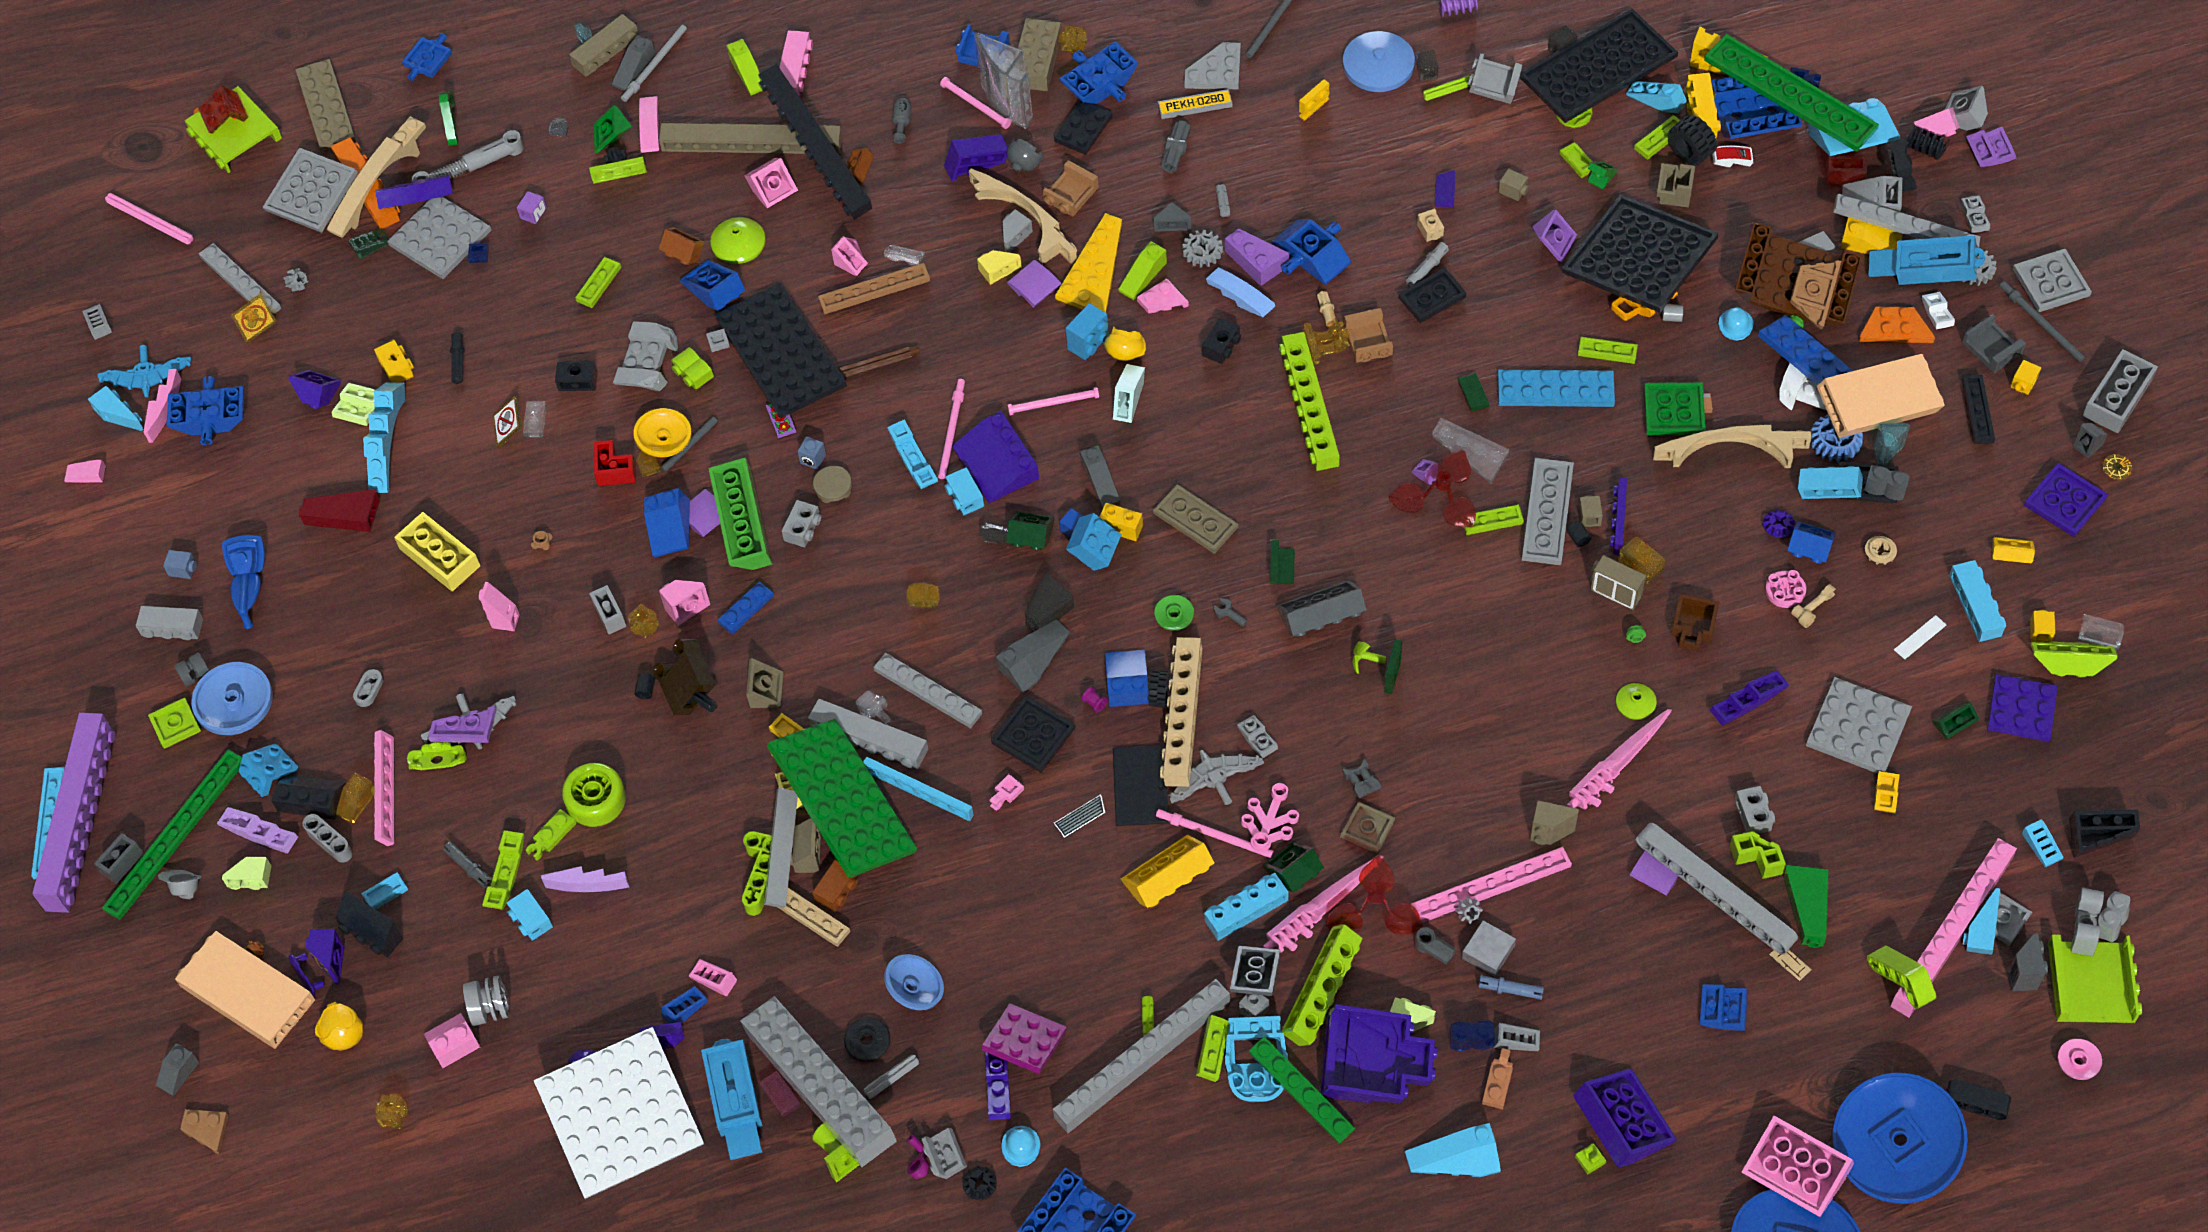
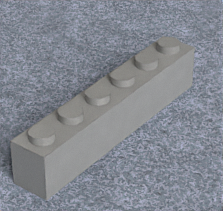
[808,699,928,769]

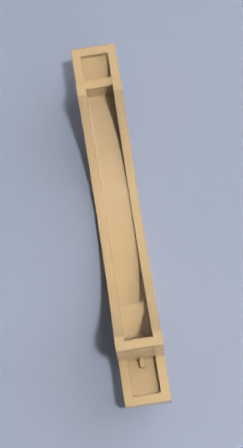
[327,116,426,238]
[969,169,1077,265]
[1653,425,1811,468]

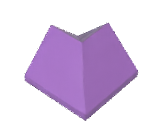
[1532,210,1577,262]

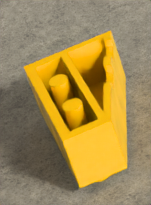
[1685,73,1721,138]

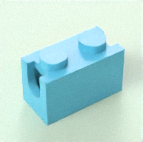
[944,468,984,516]
[507,889,553,941]

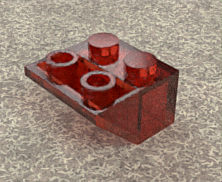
[1824,153,1867,185]

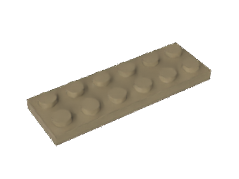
[295,59,356,152]

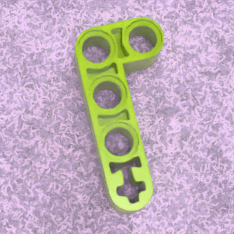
[742,831,772,916]
[1867,946,1936,1009]

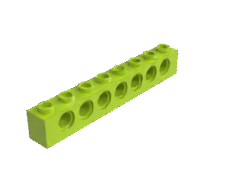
[1279,332,1339,471]

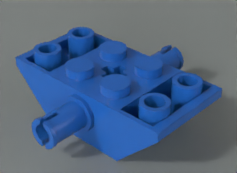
[1059,41,1138,104]
[1271,219,1351,285]
[167,376,244,445]

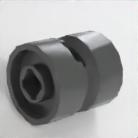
[174,652,209,688]

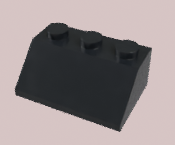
[271,774,346,820]
[336,891,403,958]

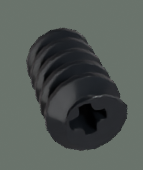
[1907,125,1949,160]

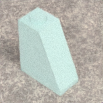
[1113,364,1145,423]

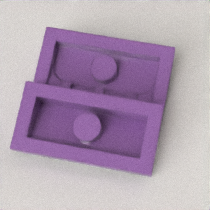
[1966,127,2017,167]
[1007,260,1061,308]
[689,489,720,537]
[1630,851,1679,896]

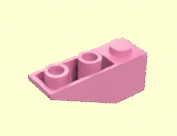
[479,582,520,631]

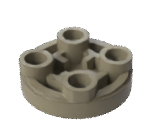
[813,466,852,503]

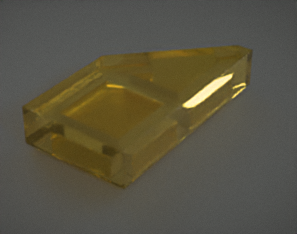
[636,450,661,478]

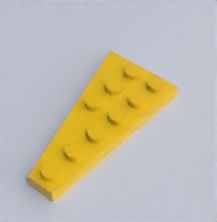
[1055,213,1122,313]

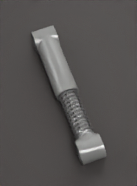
[412,130,524,182]

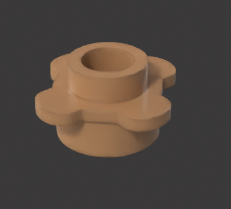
[531,531,552,550]

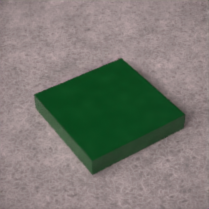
[1384,639,1403,694]

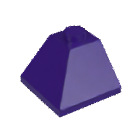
[289,370,341,409]

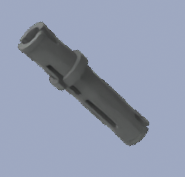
[443,841,492,888]

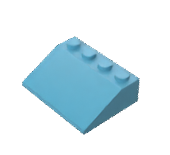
[1808,98,1900,156]

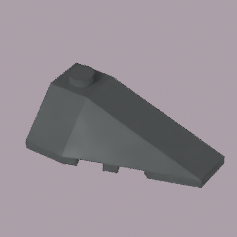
[996,619,1070,694]

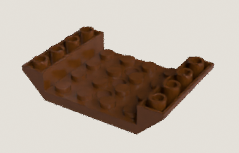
[1734,222,1862,326]

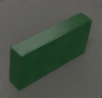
[1458,373,1489,412]

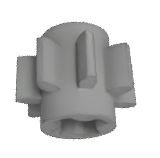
[284,268,308,292]
[1455,896,1483,924]

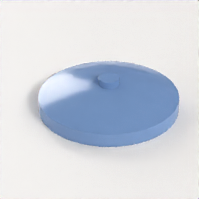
[1343,31,1415,92]
[192,662,273,735]

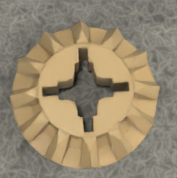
[1865,536,1897,565]

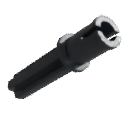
[450,332,465,384]

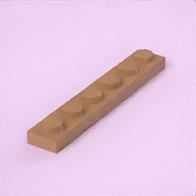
[818,263,930,314]

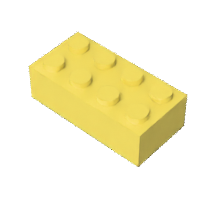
[394,512,480,592]

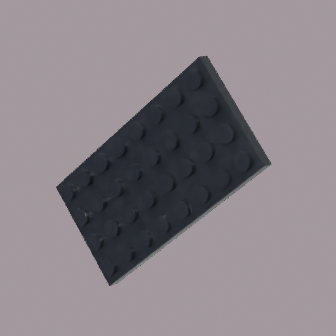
[1519,8,1678,123]
[714,283,847,419]

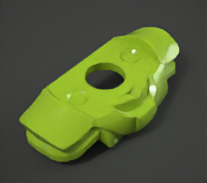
[407,742,467,770]

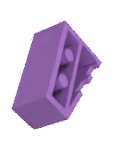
[1225,229,1289,286]

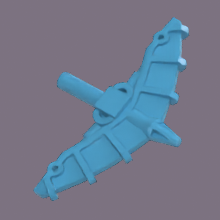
[98,345,191,397]

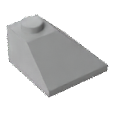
[1945,86,1988,131]

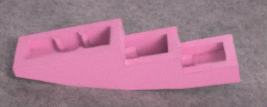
[639,96,660,153]
[144,369,182,443]

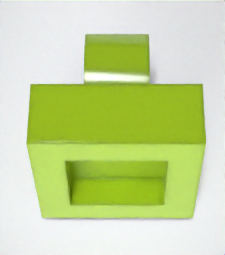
[1575,1143,1606,1174]

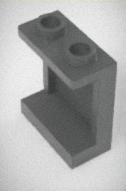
[1962,314,2026,373]

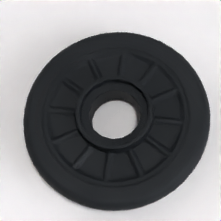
[844,1018,890,1062]

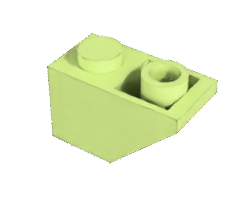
[222,857,271,890]
[1390,997,1436,1032]

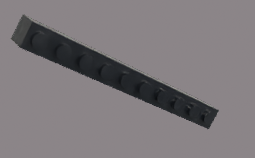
[758,64,872,220]

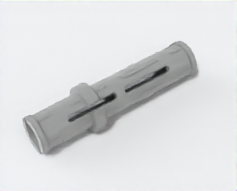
[1406,242,1449,287]

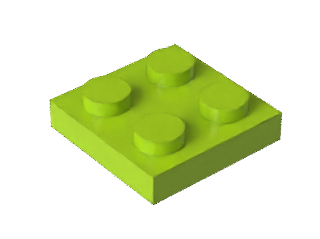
[148,698,201,749]

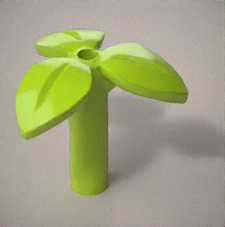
[1352,641,1386,674]

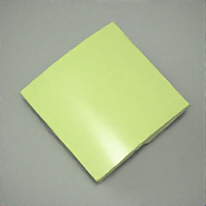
[332,383,375,426]

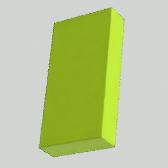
[1559,142,1593,178]

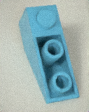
[1626,81,1687,113]
[88,386,144,431]

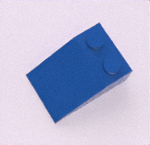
[680,260,745,311]
[644,488,690,558]
[1105,650,1149,707]

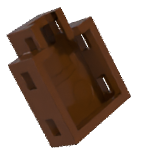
[1671,594,1719,652]

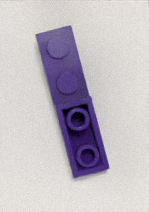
[985,1052,1011,1120]

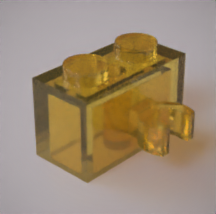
[1618,536,1666,584]

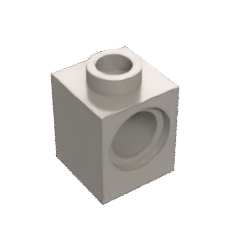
[1239,994,1269,1017]

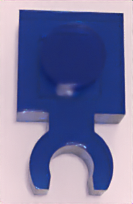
[1790,67,1821,88]

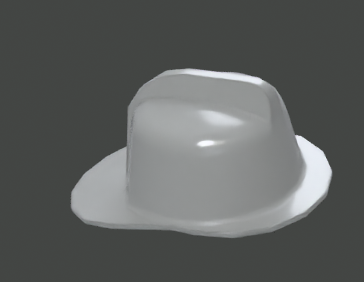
[158,870,201,899]

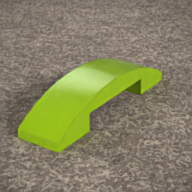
[482,831,524,910]

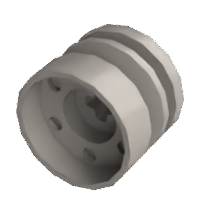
[463,975,509,1026]

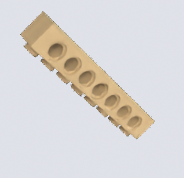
[1160,637,1203,787]

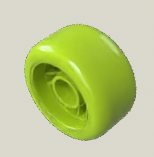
[562,763,626,827]

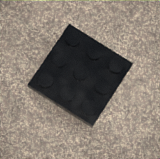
[991,696,1076,773]

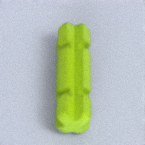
[1142,996,1154,1036]

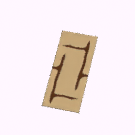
[1769,950,1812,981]

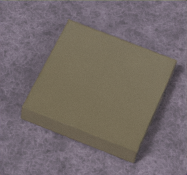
[1340,802,1395,854]

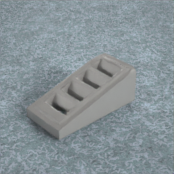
[82,304,112,340]
[1494,1023,1540,1051]

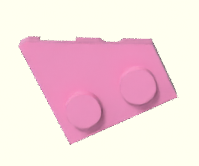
[1137,279,1189,314]

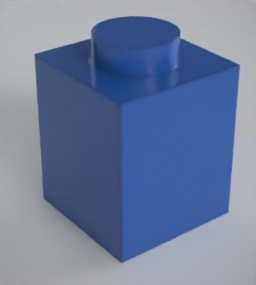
[1059,509,1083,538]

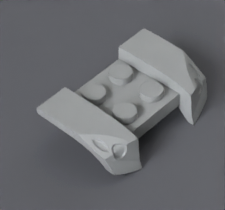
[613,321,678,391]

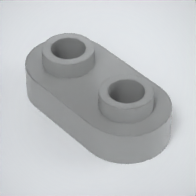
[353,669,383,707]

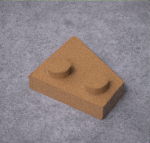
[180,1109,229,1154]

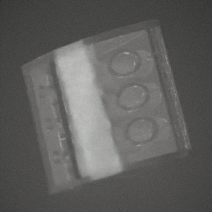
[974,32,1033,129]

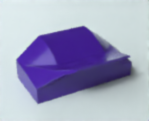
[639,1022,685,1049]

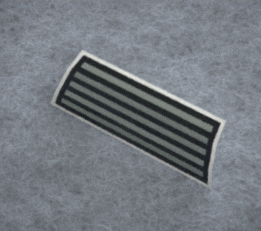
[1054,794,1105,837]

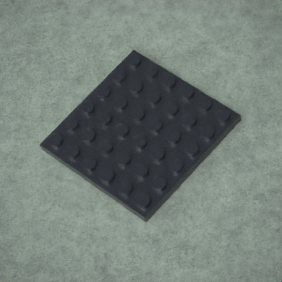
[1562,194,1718,313]

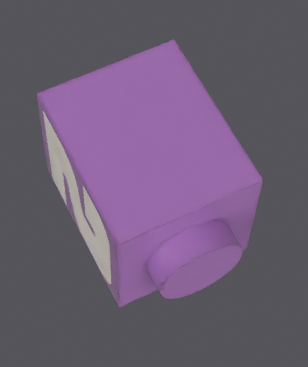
[517,191,547,224]

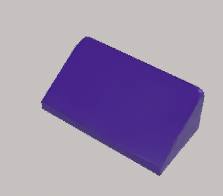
[1435,170,1455,207]

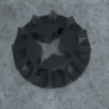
[962,1165,997,1200]

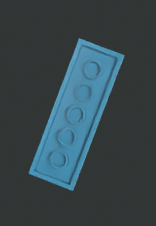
[1498,370,1615,407]

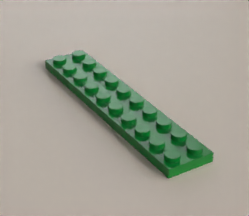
[1704,34,1879,152]

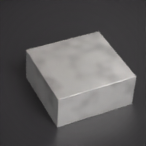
[1462,921,1516,977]

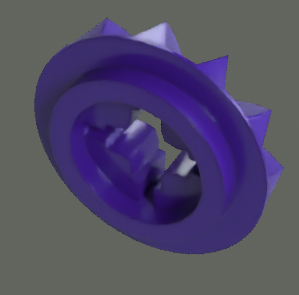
[1763,508,1795,538]

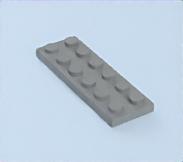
[1522,458,1574,565]

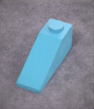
[1963,888,2000,955]

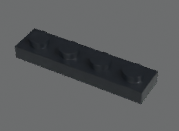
[1962,375,1995,444]

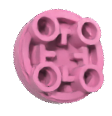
[1765,570,1806,608]

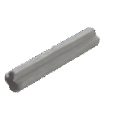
[863,1054,919,1099]

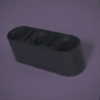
[1946,1080,2011,1120]

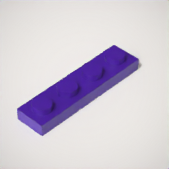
[1610,478,1627,555]

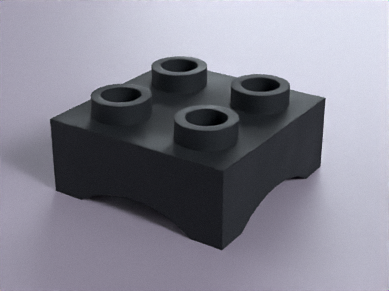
[1889,138,1917,192]

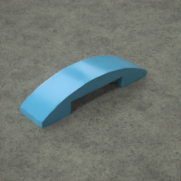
[887,419,938,489]

